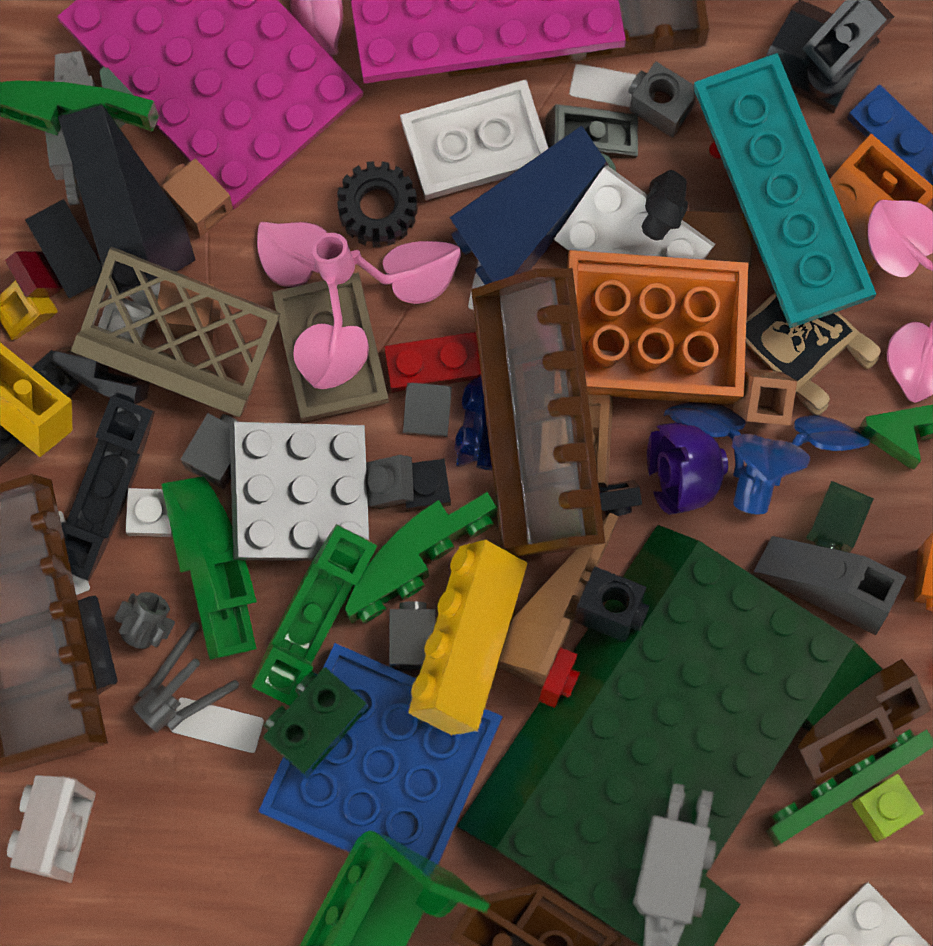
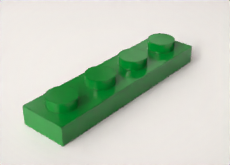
[766,729,933,847]

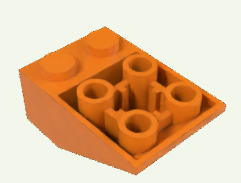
[830,134,933,274]

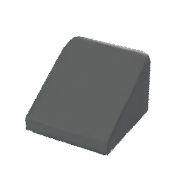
[403,383,452,437]

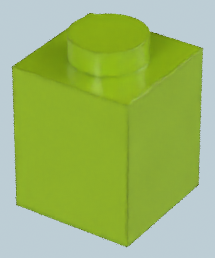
[851,774,924,843]

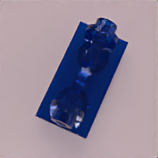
[454,376,492,470]

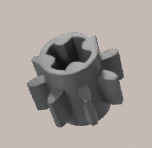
[114,592,175,649]

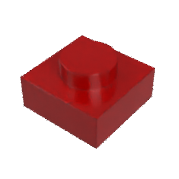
[538,647,580,708]

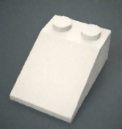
[7,775,96,883]

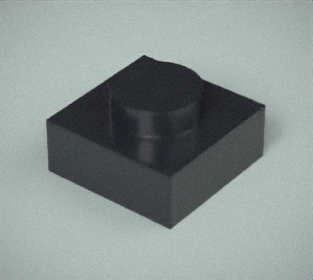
[406,458,451,512]
[599,480,642,516]

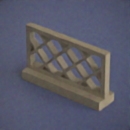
[71,247,281,417]

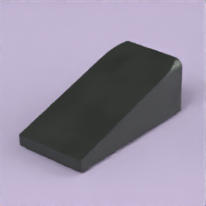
[545,104,638,158]

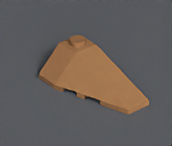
[497,513,619,688]

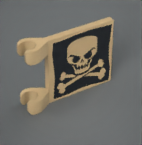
[746,293,881,416]

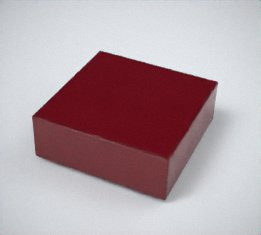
[5,251,63,297]

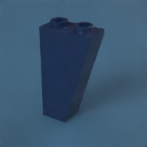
[449,125,609,285]

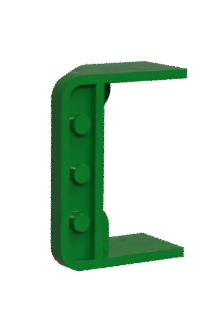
[300,831,490,946]

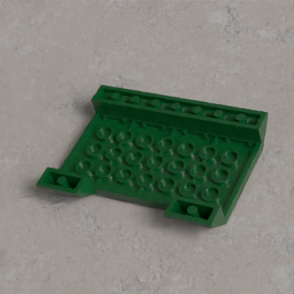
[457,525,883,946]

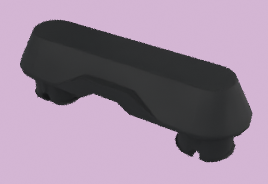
[641,170,688,241]

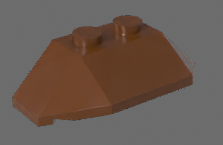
[449,883,623,946]

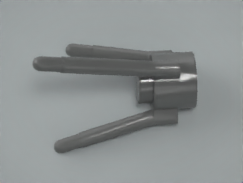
[132,622,239,733]

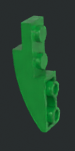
[161,476,257,660]
[345,492,497,623]

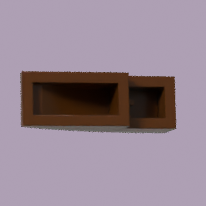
[797,659,931,785]

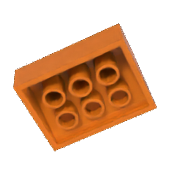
[556,250,748,405]

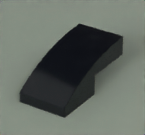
[25,199,103,298]
[53,346,150,404]

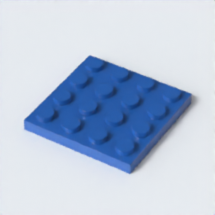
[258,643,503,865]

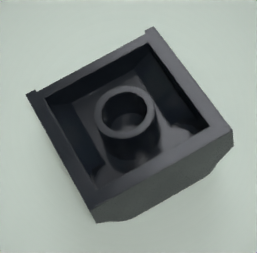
[765,0,869,113]

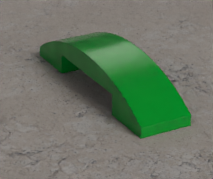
[251,524,378,706]

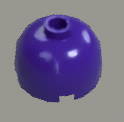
[647,423,728,515]

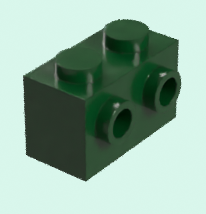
[263,667,369,779]

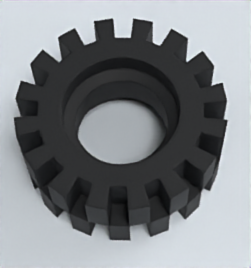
[337,161,417,247]

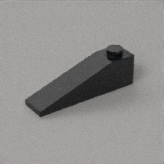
[58,103,196,294]

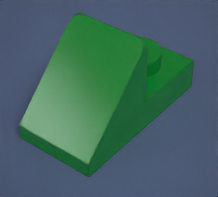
[859,405,933,470]

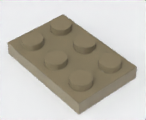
[272,272,389,423]

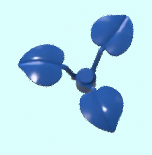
[664,402,870,514]

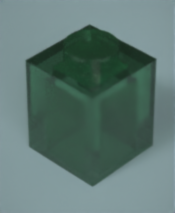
[806,481,874,553]

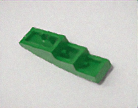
[0,80,159,136]

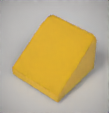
[0,280,58,340]

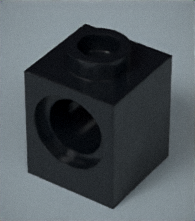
[574,566,650,643]

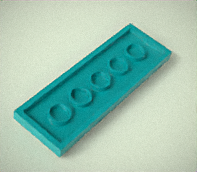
[693,53,876,328]

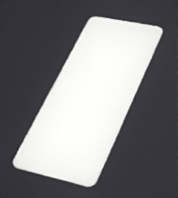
[569,64,655,107]
[171,697,264,753]

